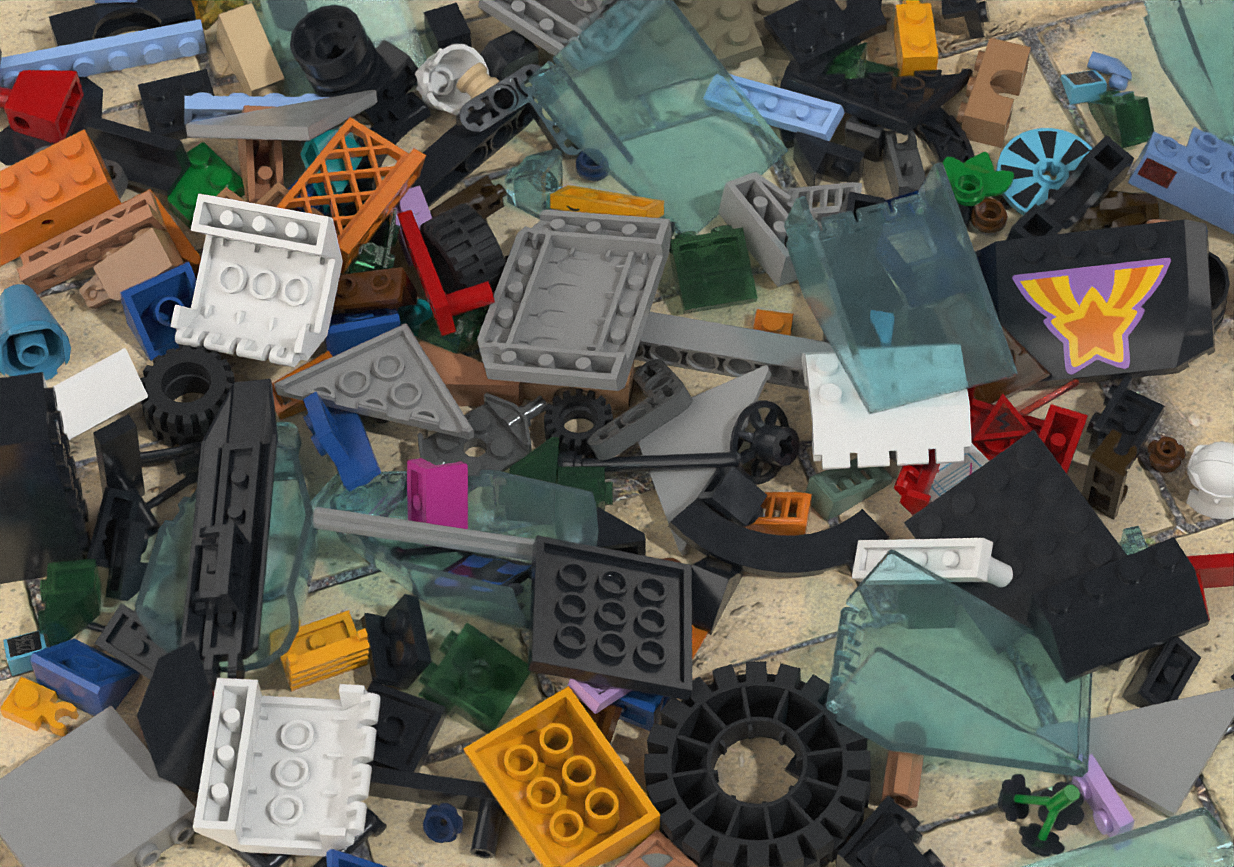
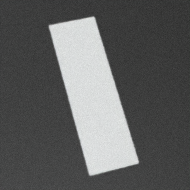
[53,348,148,440]

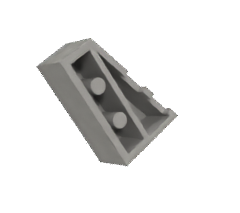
[718,172,837,287]

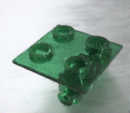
[348,209,400,274]

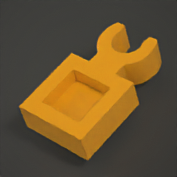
[0,677,79,737]

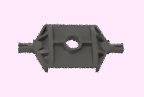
[400,393,547,493]

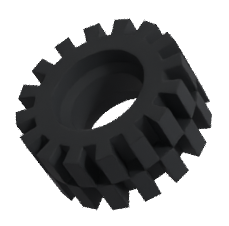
[544,389,613,458]

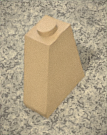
[216,3,285,96]

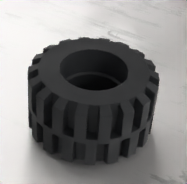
[420,203,505,294]
[140,346,235,448]

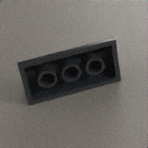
[1027,537,1209,683]

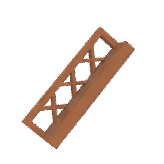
[17,190,167,294]

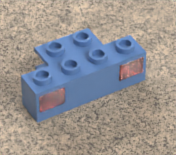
[1128,127,1234,235]

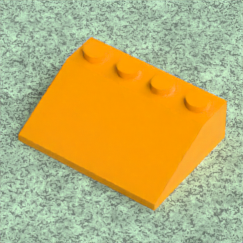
[463,686,660,867]

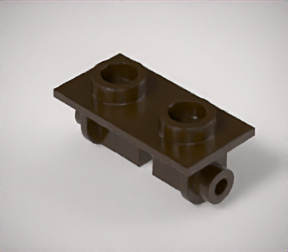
[430,175,507,219]

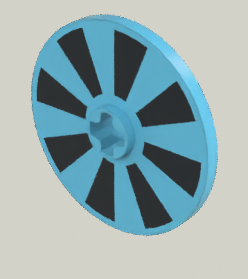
[996,128,1093,215]

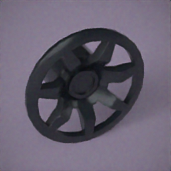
[730,400,800,484]

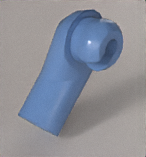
[1087,51,1132,91]

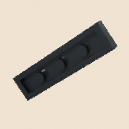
[93,414,161,538]
[368,766,507,858]

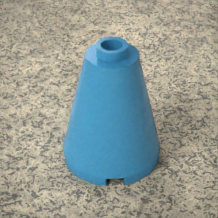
[0,284,71,381]

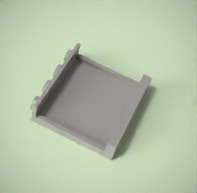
[0,705,196,867]

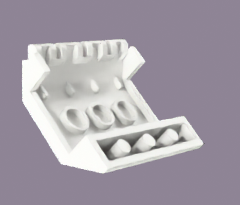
[170,193,343,368]
[802,345,972,470]
[193,678,381,856]

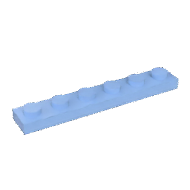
[0,19,207,89]

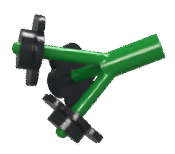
[998,774,1084,856]

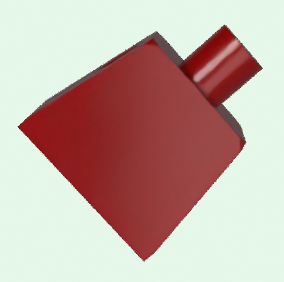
[0,70,84,144]

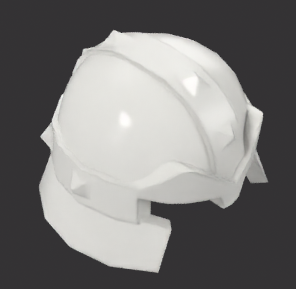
[415,44,489,115]
[1186,441,1234,519]

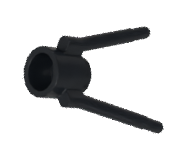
[140,441,201,510]

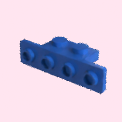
[303,392,381,491]

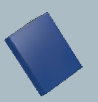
[120,261,197,361]
[324,308,401,356]
[30,638,140,716]

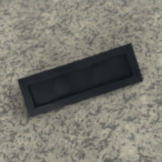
[84,115,191,195]

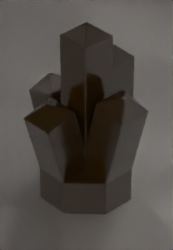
[1083,190,1160,229]

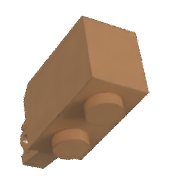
[79,227,184,309]

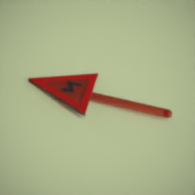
[972,379,1079,443]

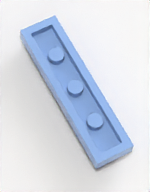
[703,71,845,141]
[184,92,329,124]

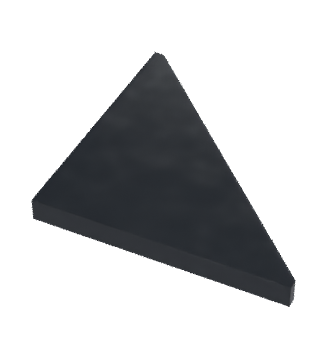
[786,68,973,136]

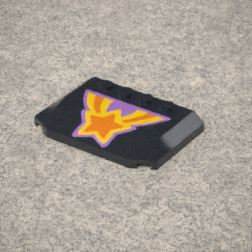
[980,219,1216,389]

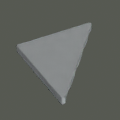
[186,90,377,141]
[274,323,474,439]
[638,365,772,556]
[1034,687,1234,819]

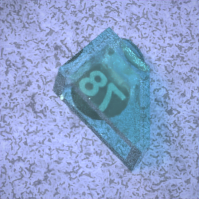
[505,148,563,220]

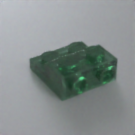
[669,225,758,314]
[418,623,531,734]

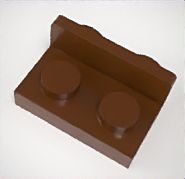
[333,267,418,313]

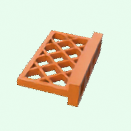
[277,117,426,274]

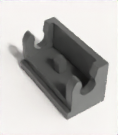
[882,130,933,212]

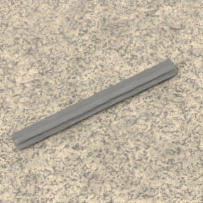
[312,507,535,561]

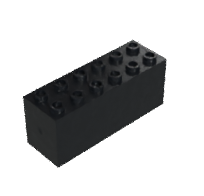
[0,372,91,584]

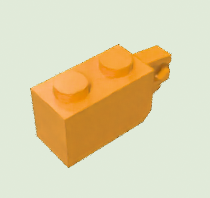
[894,0,939,76]

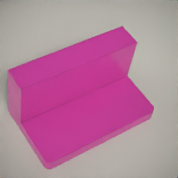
[407,458,468,546]

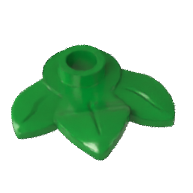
[941,152,1014,206]

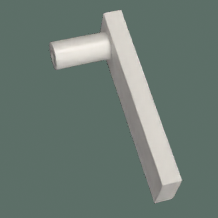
[852,538,1013,587]

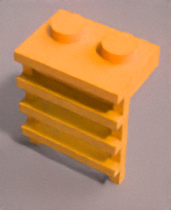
[273,610,370,692]

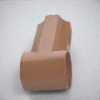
[881,721,927,810]

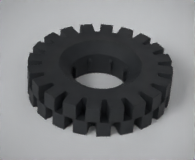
[644,661,871,867]

